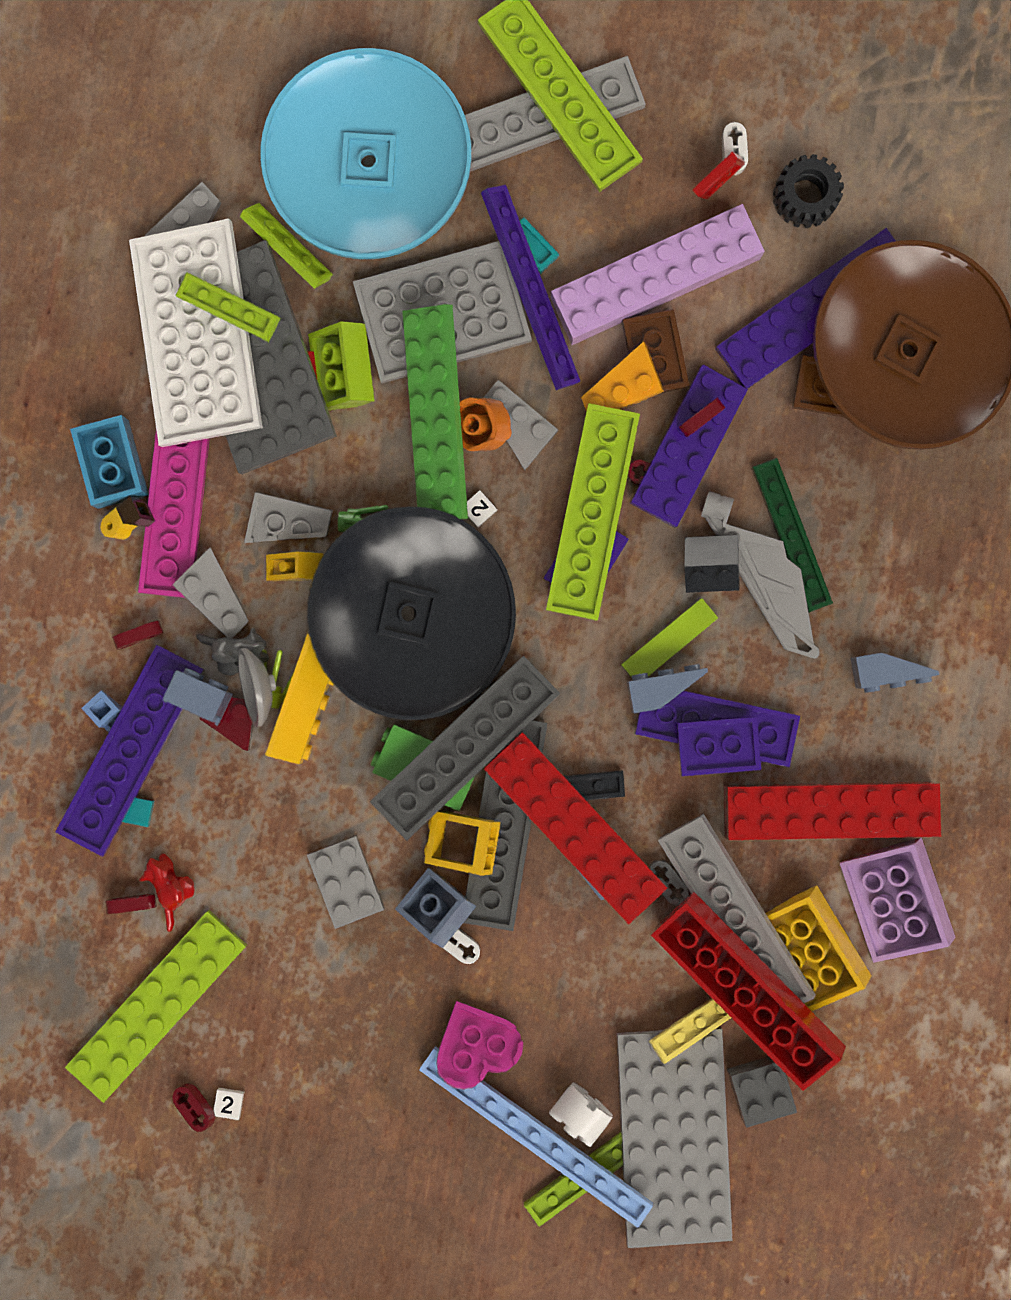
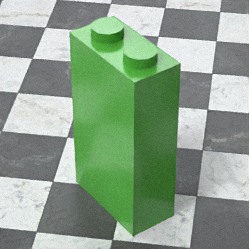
[371,724,475,811]

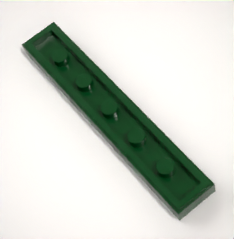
[752,458,833,613]

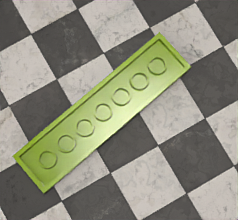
[478,0,643,192]
[546,403,640,621]
[65,910,247,1103]

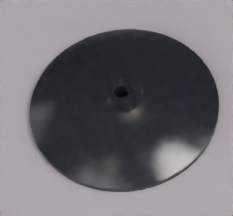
[307,507,516,720]

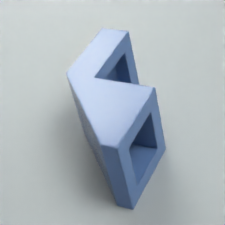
[82,690,122,732]

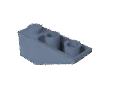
[850,653,940,693]
[627,664,708,713]

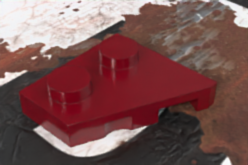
[200,697,253,751]

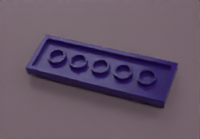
[630,364,748,528]
[635,691,800,767]

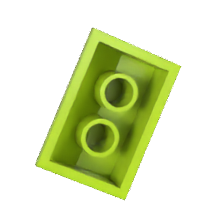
[308,321,375,410]

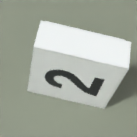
[467,491,497,527]
[214,1088,244,1120]

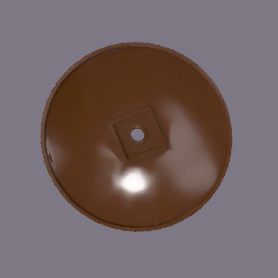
[813,240,1011,450]

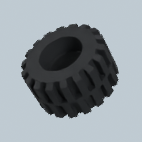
[773,154,844,229]

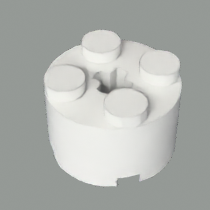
[549,1082,613,1147]

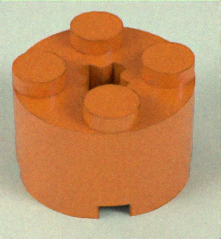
[460,398,512,451]

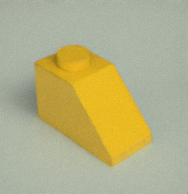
[266,552,323,581]

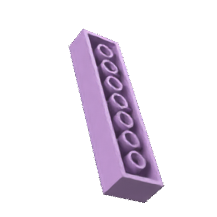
[550,204,765,345]

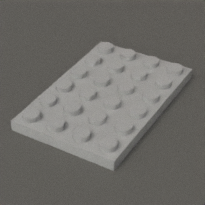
[353,241,532,384]

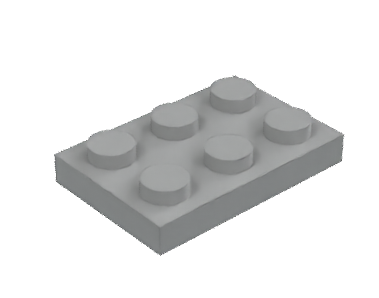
[307,835,385,929]

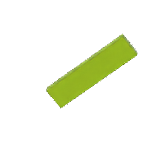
[240,203,333,289]
[175,272,281,342]
[621,598,718,678]

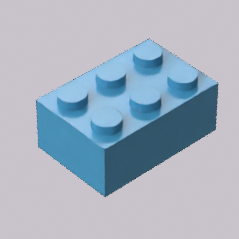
[70,415,149,509]

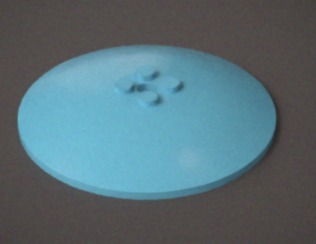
[261,48,471,259]

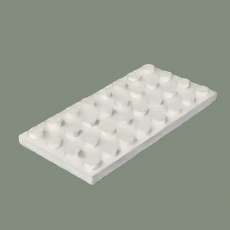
[129,219,263,447]

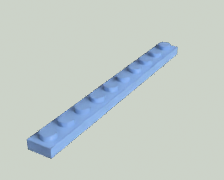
[419,1046,653,1228]

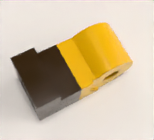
[100,496,155,540]

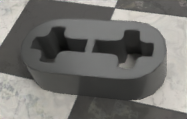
[649,860,689,905]

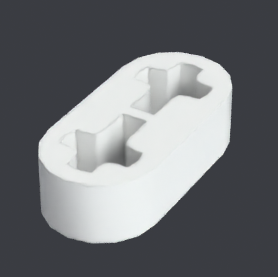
[722,122,748,175]
[443,929,480,964]

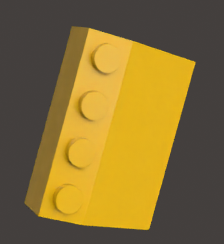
[765,885,872,1011]

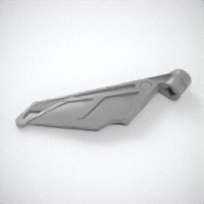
[701,491,819,658]

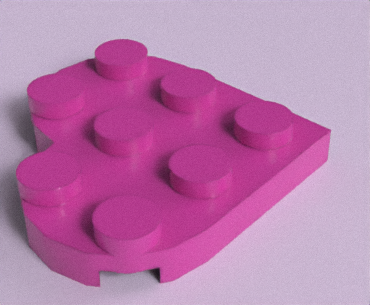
[436,1001,523,1089]

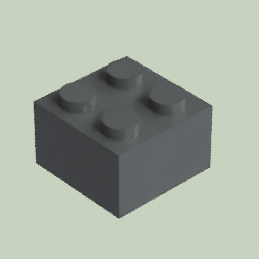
[727,1056,797,1128]

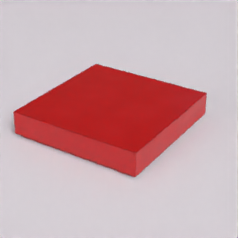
[692,151,745,199]

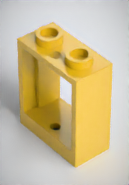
[424,811,501,875]

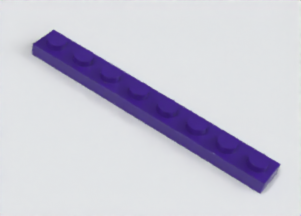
[481,185,581,390]

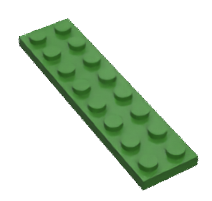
[403,304,468,519]

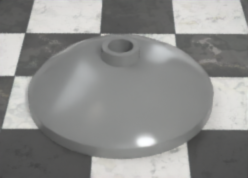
[237,648,276,727]

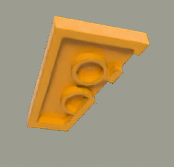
[581,342,664,412]

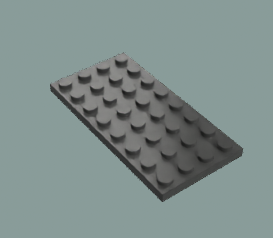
[225,240,337,475]

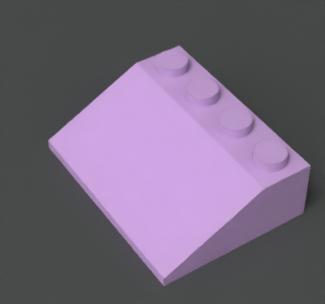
[840,837,955,963]

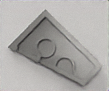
[483,380,558,471]
[244,492,333,543]
[172,548,248,638]

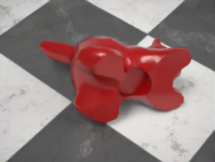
[139,854,195,932]

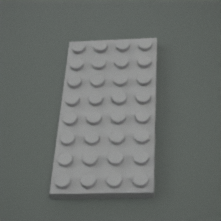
[616,1027,733,1248]

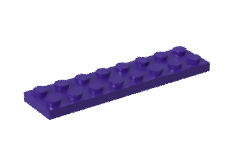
[715,228,896,389]
[55,645,205,857]

